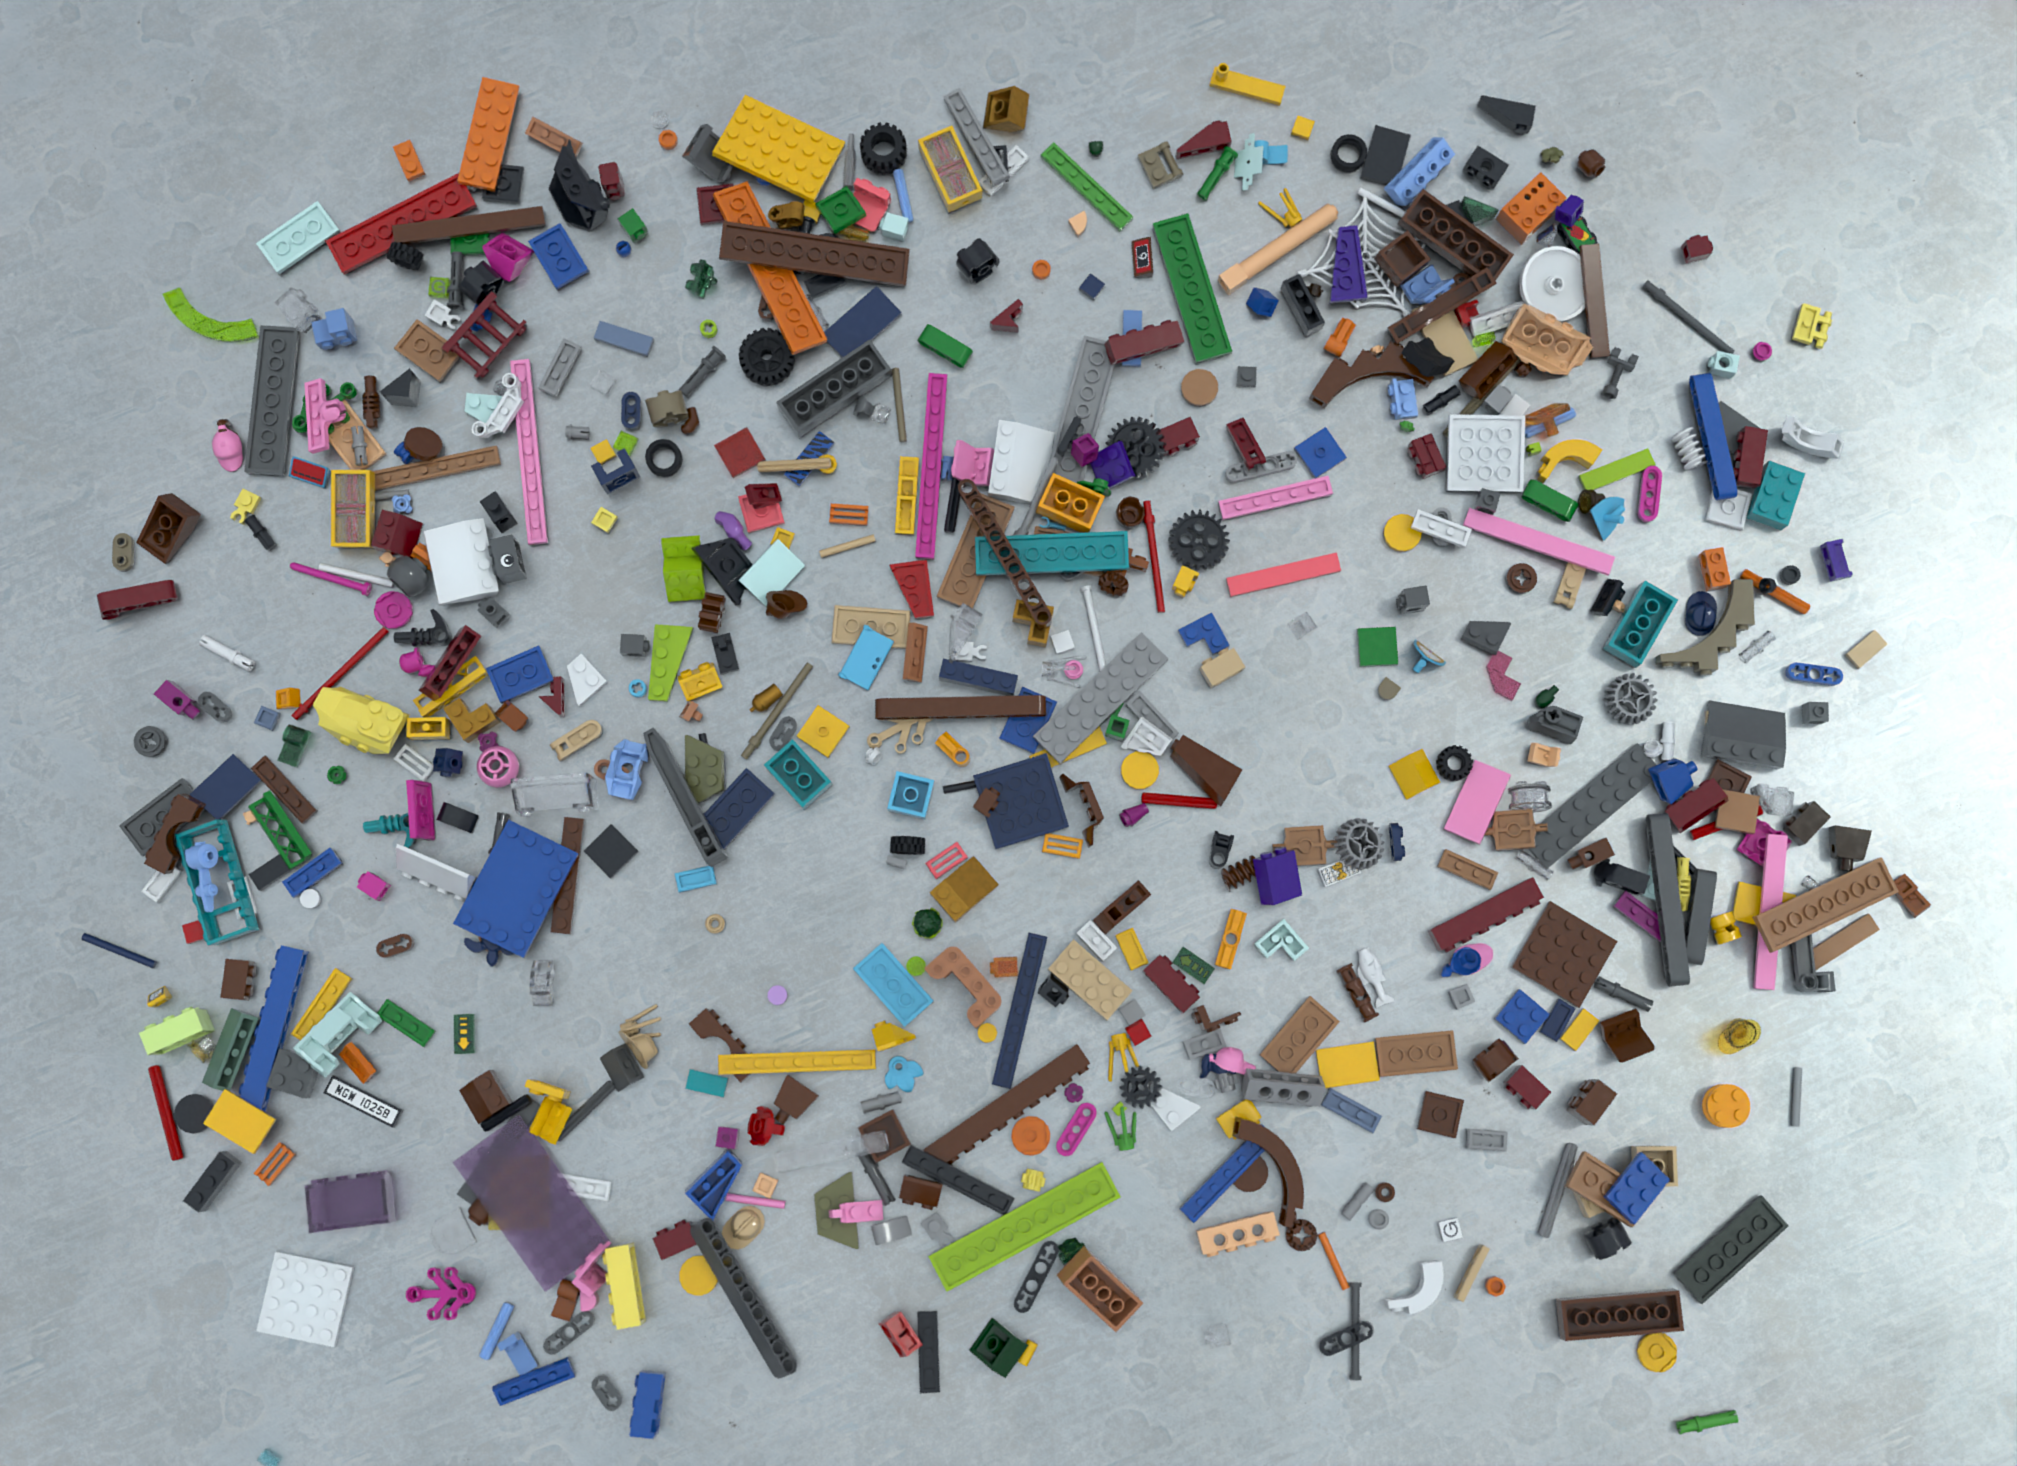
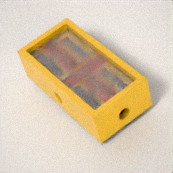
[918,125,982,213]
[331,470,375,548]

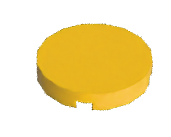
[1383,514,1422,552]
[1121,751,1159,789]
[679,1255,718,1296]
[1636,1333,1677,1372]

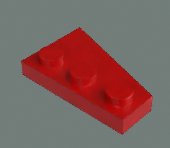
[889,560,934,619]

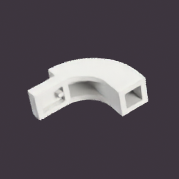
[1782,415,1844,459]
[1385,1260,1444,1314]

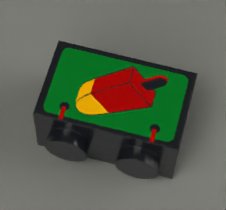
[1555,216,1598,255]

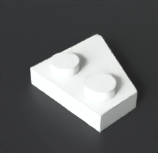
[567,654,607,707]
[1121,717,1173,756]

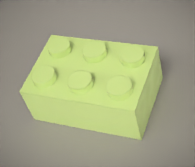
[139,1007,215,1055]

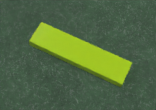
[1578,448,1656,494]

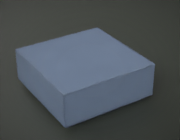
[254,705,281,731]

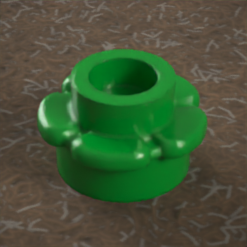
[327,765,346,784]

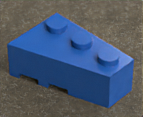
[629,1370,666,1439]

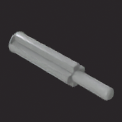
[843,133,855,189]

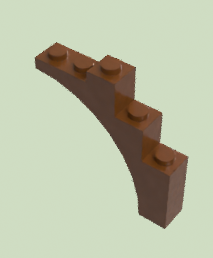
[1309,341,1434,409]

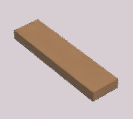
[1813,913,1880,970]

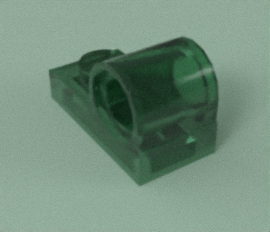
[278,724,312,768]

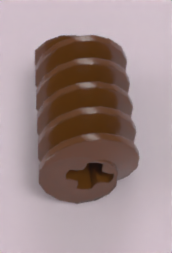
[1221,855,1256,892]

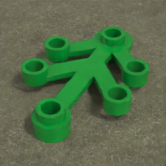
[292,382,357,434]

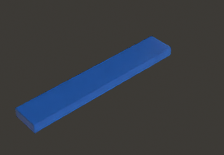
[1179,1124,1264,1223]

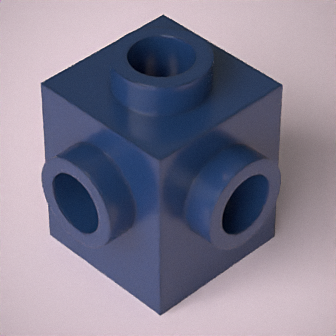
[433,748,463,777]

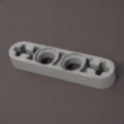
[1225,451,1297,483]

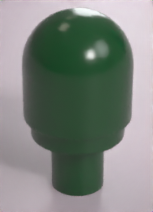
[1535,685,1559,708]

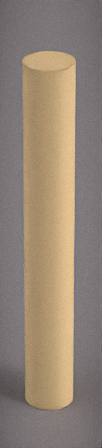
[819,534,876,558]

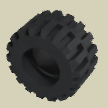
[860,122,907,175]

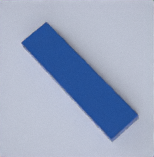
[492,1357,575,1406]

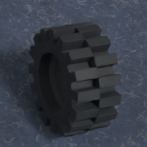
[386,242,424,270]
[1436,745,1473,781]
[890,836,926,855]

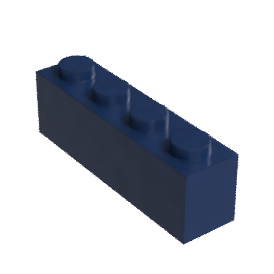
[939,658,1018,696]

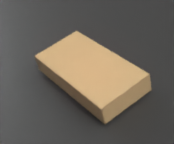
[1845,630,1888,669]

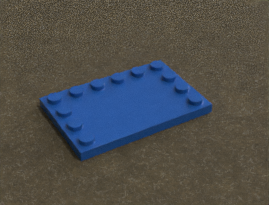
[453,819,579,958]

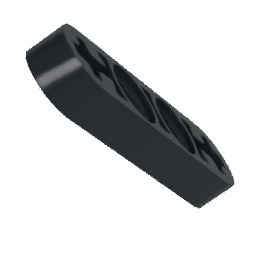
[1014,1241,1059,1313]

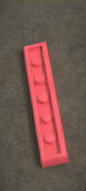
[1226,552,1341,597]

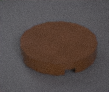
[403,427,443,461]
[1233,1156,1268,1192]

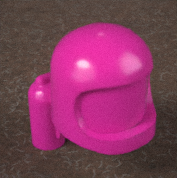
[399,647,435,677]

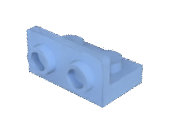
[1388,378,1418,420]

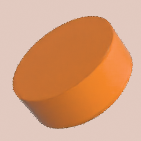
[658,130,678,150]
[1032,260,1051,280]

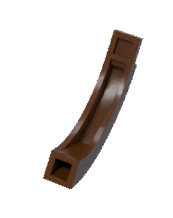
[1232,1116,1304,1228]

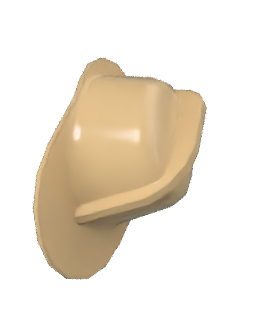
[619,1031,658,1069]
[722,1206,765,1250]

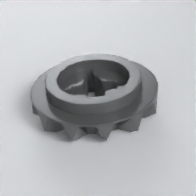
[134,726,166,757]

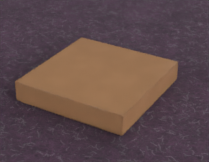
[1715,790,1760,835]

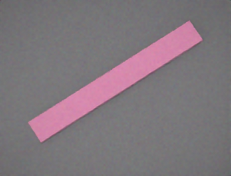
[1463,508,1615,576]
[1753,834,1788,990]

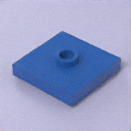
[1294,427,1347,478]

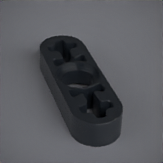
[1319,1321,1374,1356]

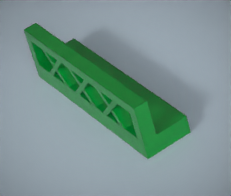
[248,790,312,870]

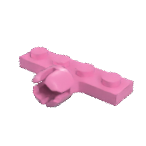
[304,378,346,454]

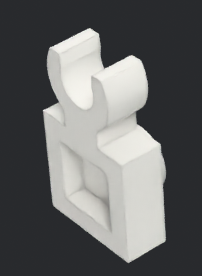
[425,299,461,330]
[953,641,987,662]

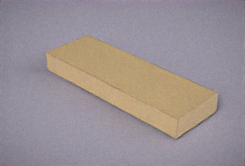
[1454,1244,1490,1302]

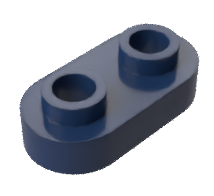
[621,392,641,430]
[1389,823,1405,862]

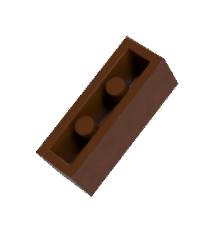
[1458,341,1517,400]

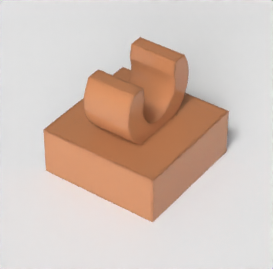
[679,701,703,721]

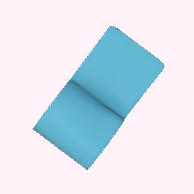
[1254,140,1288,164]

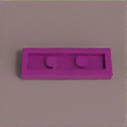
[1613,891,1661,942]

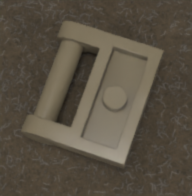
[1138,141,1184,189]

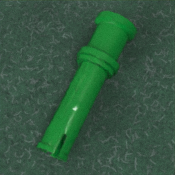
[1196,146,1238,200]

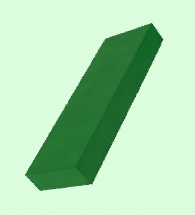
[377,999,436,1047]

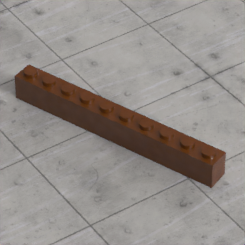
[923,1044,1090,1164]

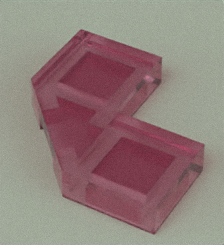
[1486,651,1521,701]

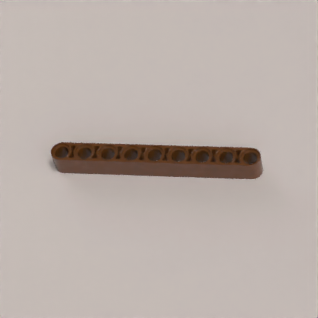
[958,479,1052,629]
[875,695,1046,720]

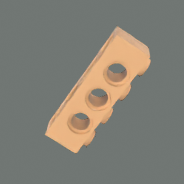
[1196,1211,1280,1257]

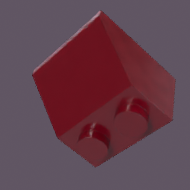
[371,509,424,560]

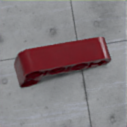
[97,580,178,620]

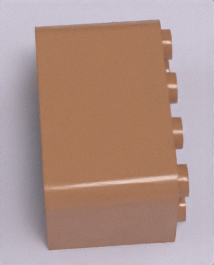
[924,946,1002,1029]

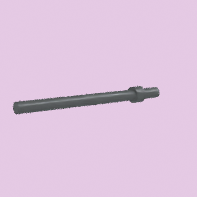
[1643,280,1735,354]

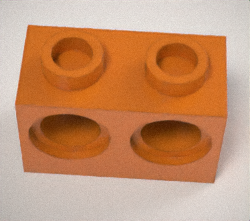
[1698,547,1731,591]

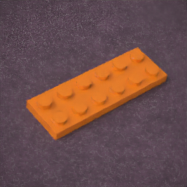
[457,77,520,192]

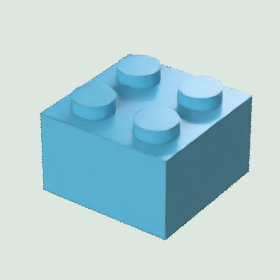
[887,771,935,820]

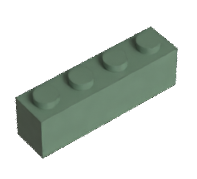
[202,1008,259,1091]

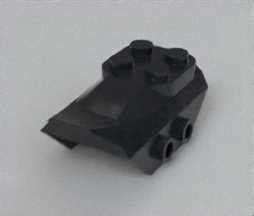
[548,140,610,231]

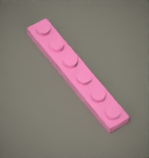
[1218,476,1333,521]

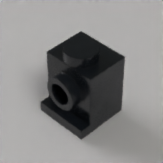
[1038,973,1069,1007]

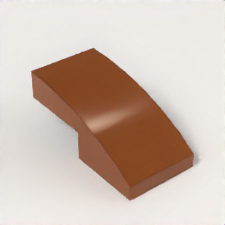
[1894,873,1931,918]

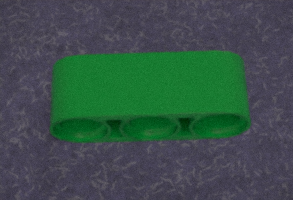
[917,324,973,368]
[1521,479,1579,522]

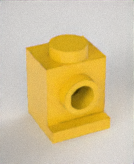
[1172,565,1199,597]

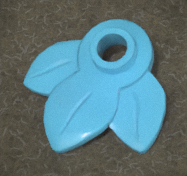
[885,1056,923,1092]

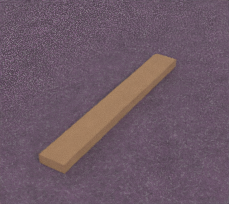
[373,445,501,491]

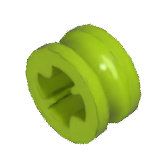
[700,319,717,338]

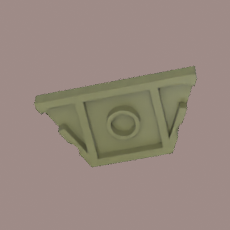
[685,735,724,803]
[814,1172,859,1249]

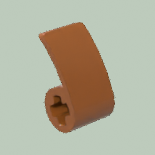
[551,1279,581,1321]

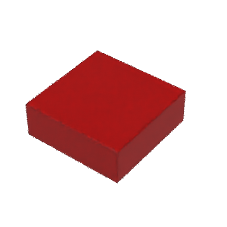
[182,920,204,944]
[1125,1018,1151,1046]

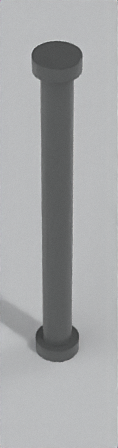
[1349,1282,1362,1381]

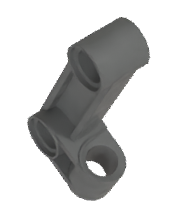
[1792,934,1836,992]

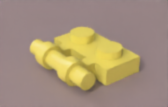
[1791,303,1832,349]

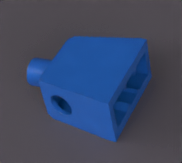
[1648,759,1698,804]

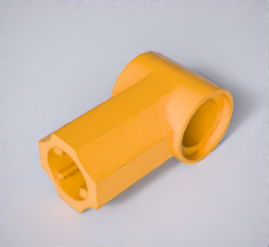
[935,731,971,767]

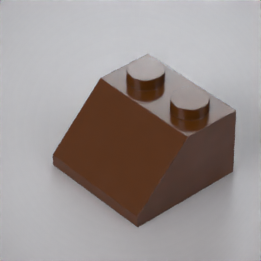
[459,1070,512,1124]
[899,1174,943,1210]

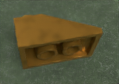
[930,856,999,923]

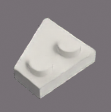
[1150,1088,1201,1131]

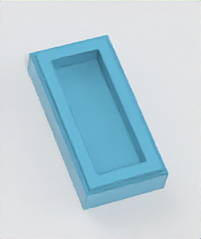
[675,866,717,893]

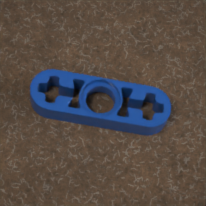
[1785,662,1843,686]

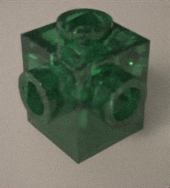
[1058,1237,1086,1265]

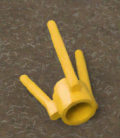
[1258,188,1303,228]
[1108,1033,1139,1082]

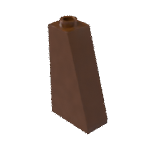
[1170,735,1243,807]

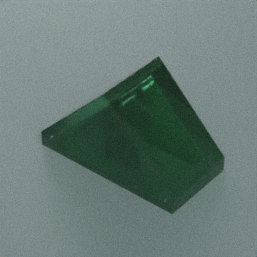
[1461,196,1499,227]

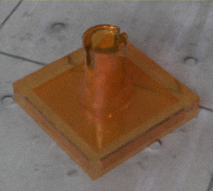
[1525,403,1571,437]

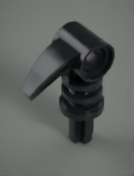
[393,609,452,647]

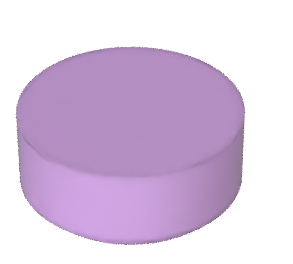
[768,985,788,1005]

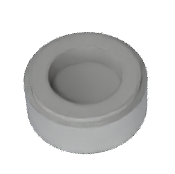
[1368,1209,1389,1230]

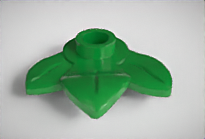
[1077,478,1112,497]

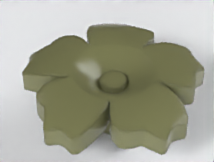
[1541,147,1564,163]

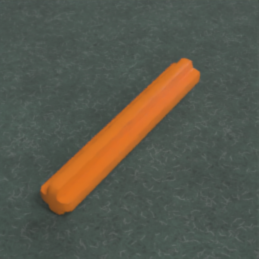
[1740,569,1811,614]

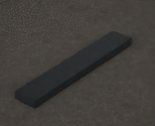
[902,1144,1015,1215]

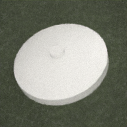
[1519,246,1585,322]

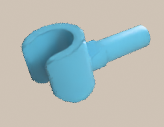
[1039,517,1066,531]

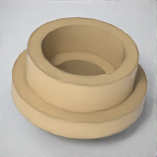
[705,914,725,934]

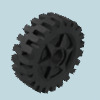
[739,328,795,386]

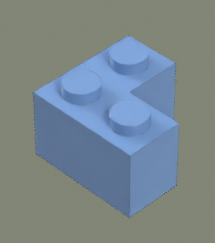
[311,308,358,350]

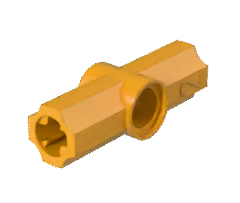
[1215,909,1247,970]

